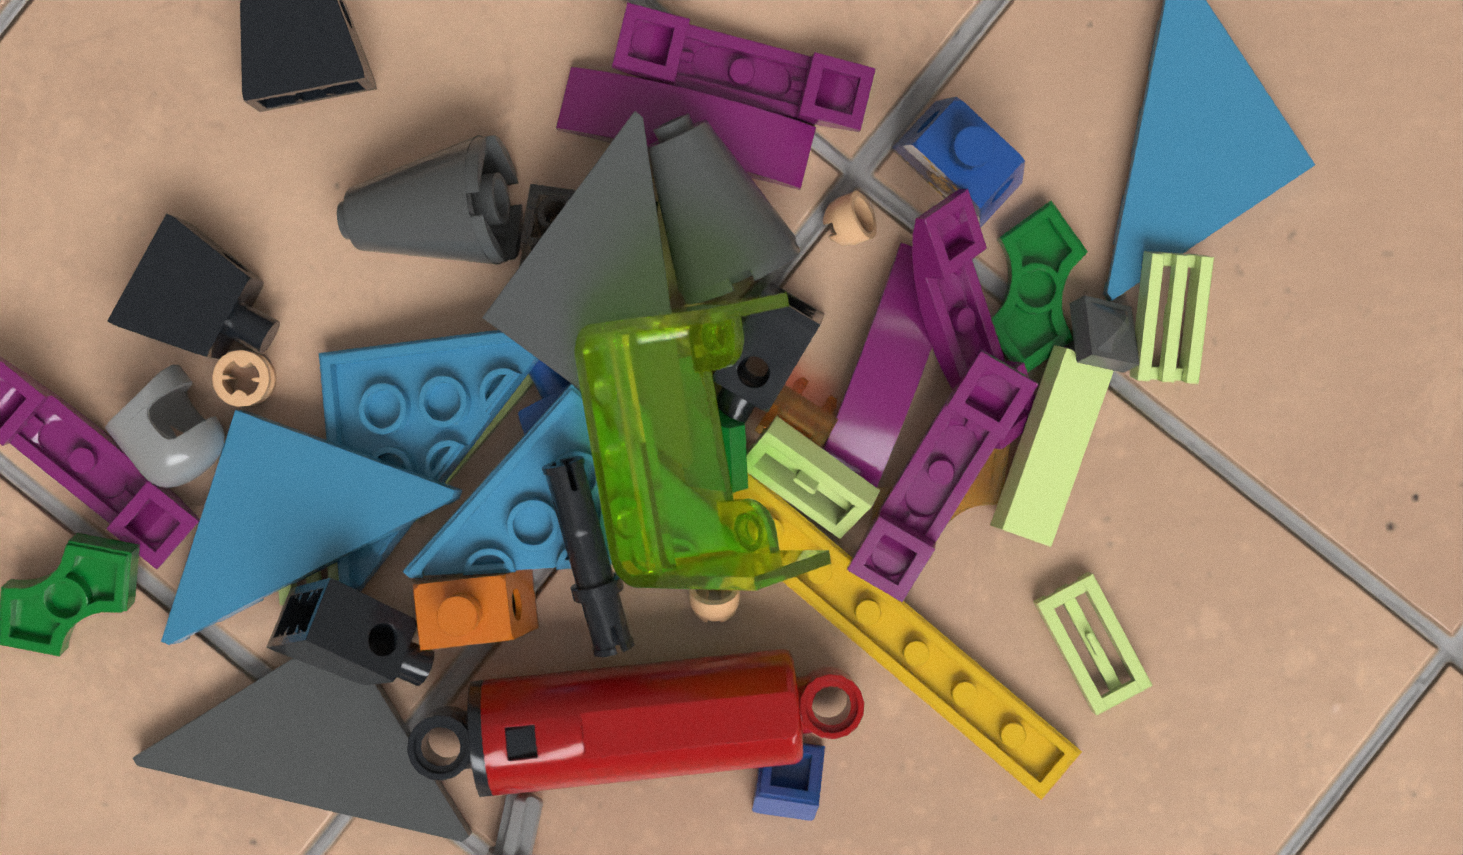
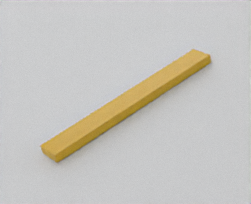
[663,455,1082,800]

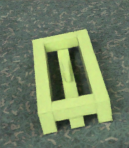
[1129,251,1214,384]
[746,416,880,539]
[1033,572,1153,715]

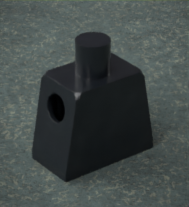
[240,0,377,112]
[107,213,280,359]
[712,282,825,423]
[266,578,435,686]

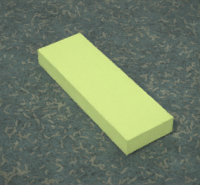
[990,346,1114,547]

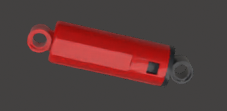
[407,649,865,797]

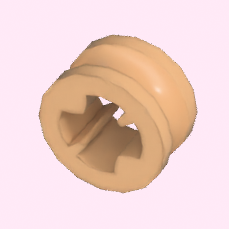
[212,350,277,407]

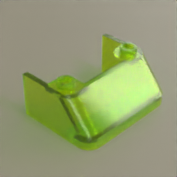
[574,293,831,591]

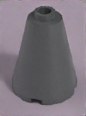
[647,113,800,305]
[337,135,523,265]

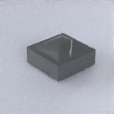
[1069,295,1139,373]

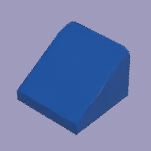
[752,743,825,821]

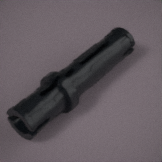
[542,456,635,657]

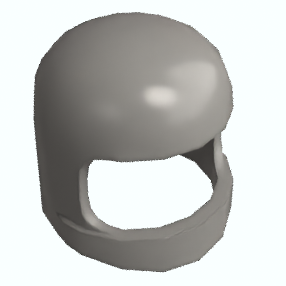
[105,365,225,488]

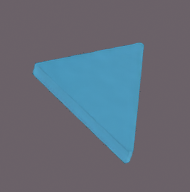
[1103,0,1315,301]
[319,330,539,592]
[403,383,759,578]
[161,410,462,645]

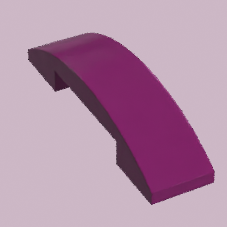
[612,2,876,132]
[556,67,816,190]
[912,189,1035,450]
[822,242,932,488]
[847,349,1038,602]
[0,356,200,570]

